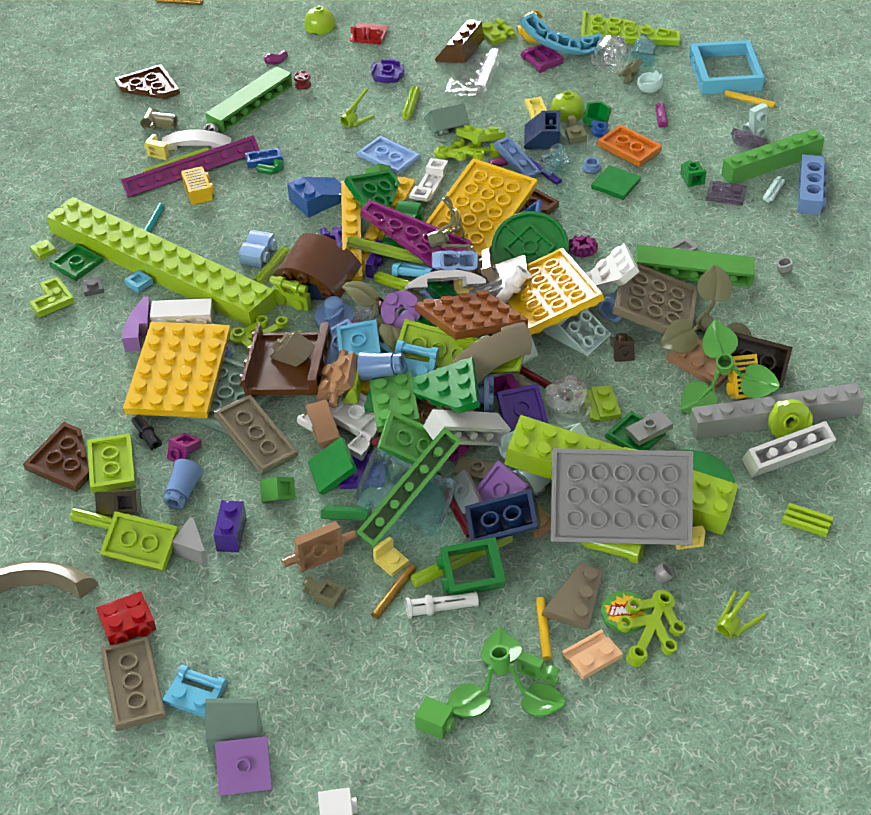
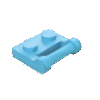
[391,261,436,277]
[395,340,440,378]
[162,665,228,718]

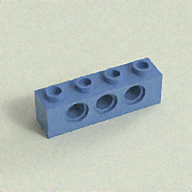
[798,154,827,215]

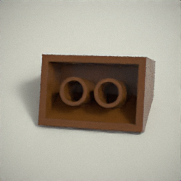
[435,20,485,63]

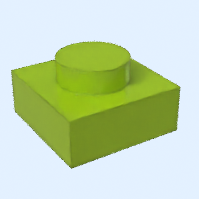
[30,239,57,260]

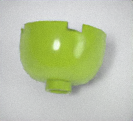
[304,6,336,35]
[550,91,585,122]

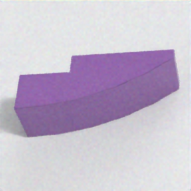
[122,296,151,352]

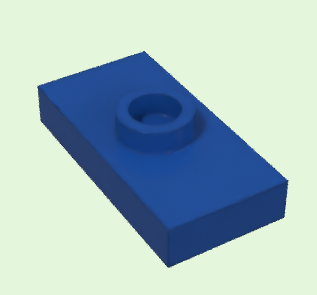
[245,147,283,169]

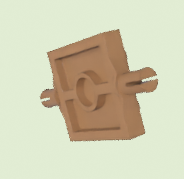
[316,349,358,408]
[281,521,357,573]

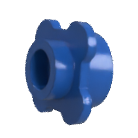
[591,120,609,138]

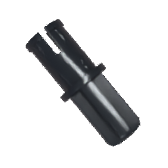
[131,414,162,450]

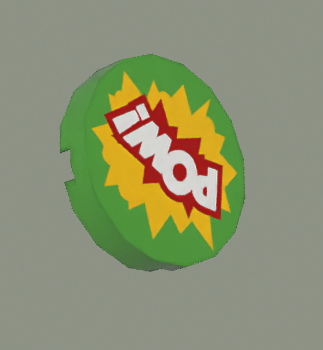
[601,591,649,634]

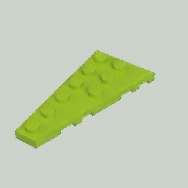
[387,319,524,377]

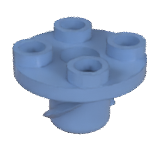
[315,296,355,328]
[478,374,494,413]

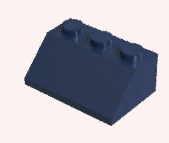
[465,489,541,542]

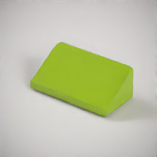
[342,367,363,404]

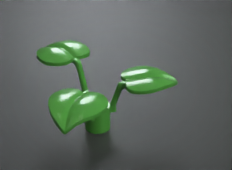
[680,320,780,414]
[447,627,565,718]

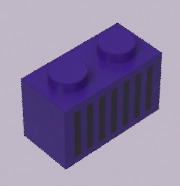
[213,500,246,552]

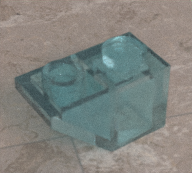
[630,33,656,67]

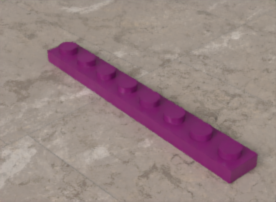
[121,135,260,198]

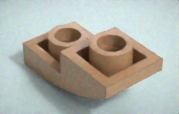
[305,399,340,446]

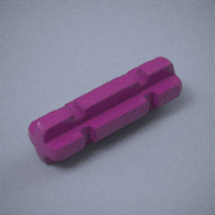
[655,102,668,128]

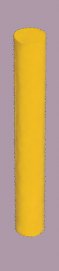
[724,90,776,108]
[536,597,552,660]

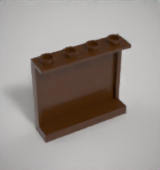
[239,322,333,396]

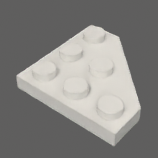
[585,243,640,291]

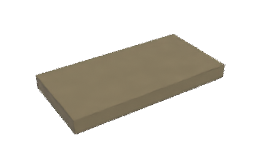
[214,395,299,475]
[101,636,166,731]

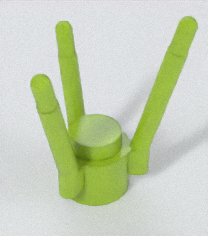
[340,88,374,128]
[715,590,766,638]

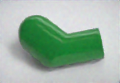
[257,159,284,175]

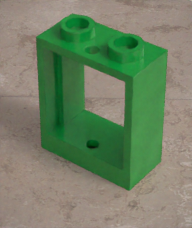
[436,537,506,596]

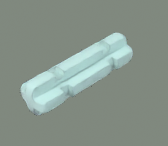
[763,176,785,203]

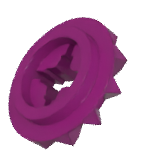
[569,234,598,257]

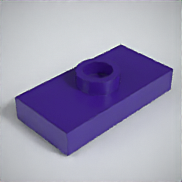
[365,240,383,278]

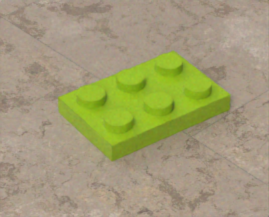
[87,433,136,493]
[99,511,180,572]

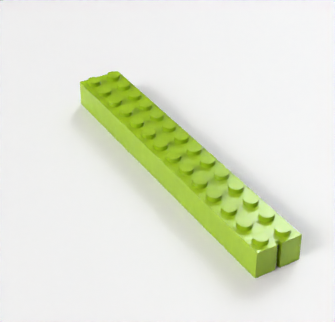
[46,197,276,327]

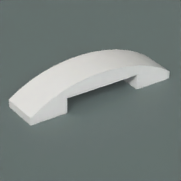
[161,130,232,150]
[409,158,448,202]
[404,270,486,291]

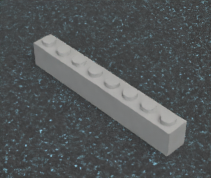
[690,383,865,439]

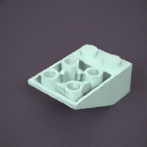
[543,309,611,356]

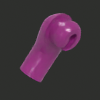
[264,50,288,65]
[489,157,508,167]

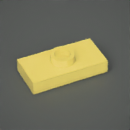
[525,97,547,119]

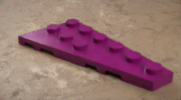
[360,200,472,271]

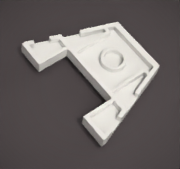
[297,393,378,461]

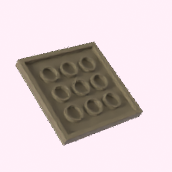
[612,262,698,334]

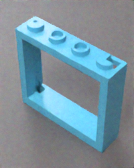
[689,40,766,94]

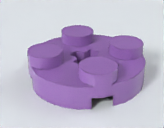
[381,291,422,328]

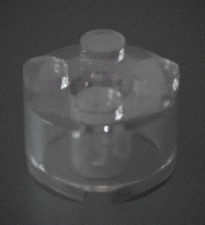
[591,35,629,75]
[545,375,592,426]

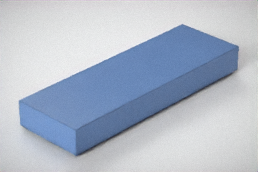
[494,136,541,178]

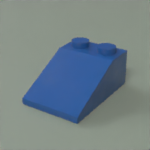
[287,177,342,218]

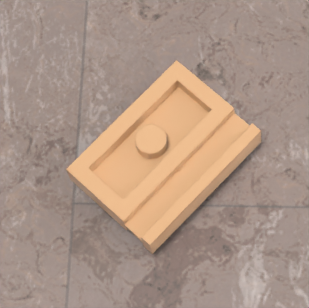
[562,629,623,680]

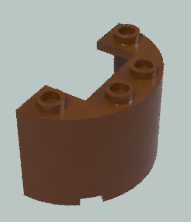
[274,233,362,299]

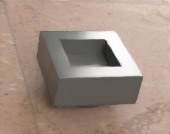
[82,276,104,297]

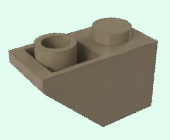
[269,330,315,366]

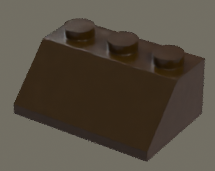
[731,332,793,388]

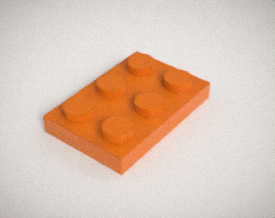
[598,124,662,167]

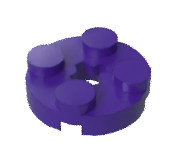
[371,59,404,83]

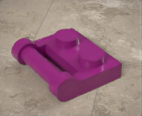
[520,44,564,73]

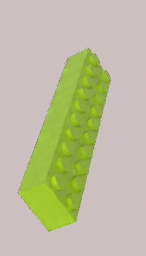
[504,415,738,535]

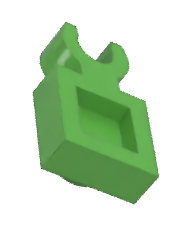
[517,651,560,686]

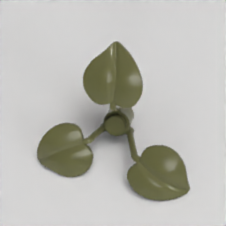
[427,196,481,276]
[661,265,752,353]
[341,281,426,352]

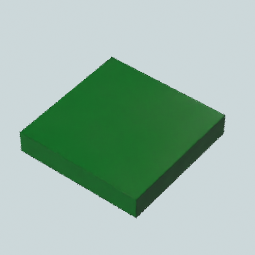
[591,165,641,200]
[49,243,104,281]
[605,411,666,450]
[308,437,357,495]
[321,505,372,521]

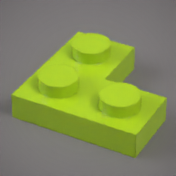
[456,124,506,142]
[29,276,75,318]

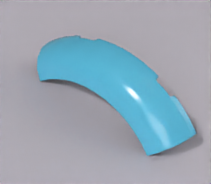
[519,12,609,55]

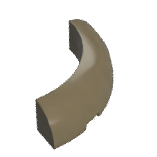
[451,322,532,384]
[0,561,99,599]

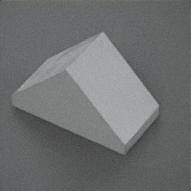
[172,517,207,564]

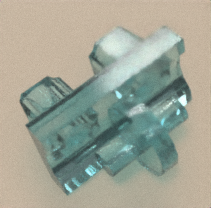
[540,144,570,175]

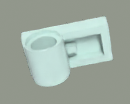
[741,103,768,141]

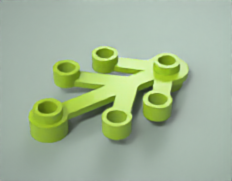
[434,138,502,161]
[229,315,302,349]
[617,590,686,667]

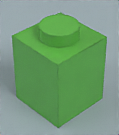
[415,696,456,740]

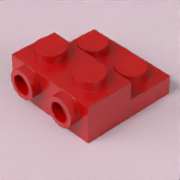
[96,591,156,646]

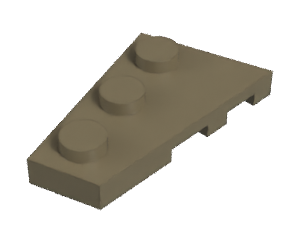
[541,563,603,630]

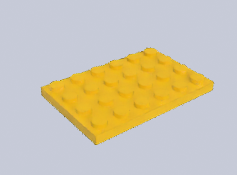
[426,158,538,258]
[506,248,605,335]
[123,322,231,418]

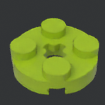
[768,399,813,439]

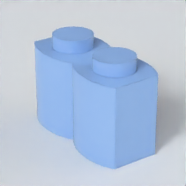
[239,230,277,268]
[432,250,478,271]

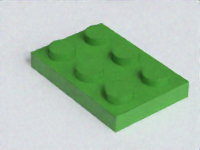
[369,372,421,433]
[377,411,442,476]

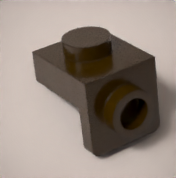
[610,333,635,362]

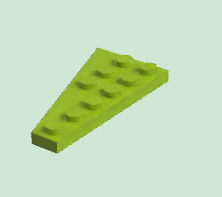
[581,10,680,46]

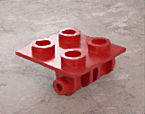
[350,23,389,44]

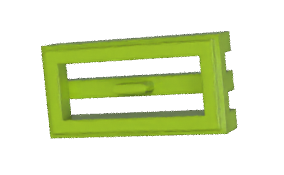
[782,503,834,537]

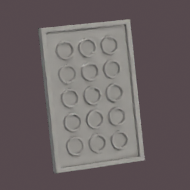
[551,448,693,545]

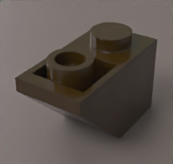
[95,489,142,514]

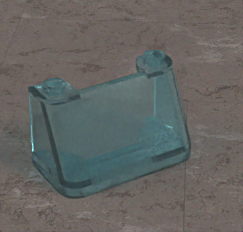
[353,447,459,536]

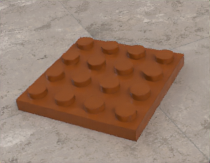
[415,290,528,340]

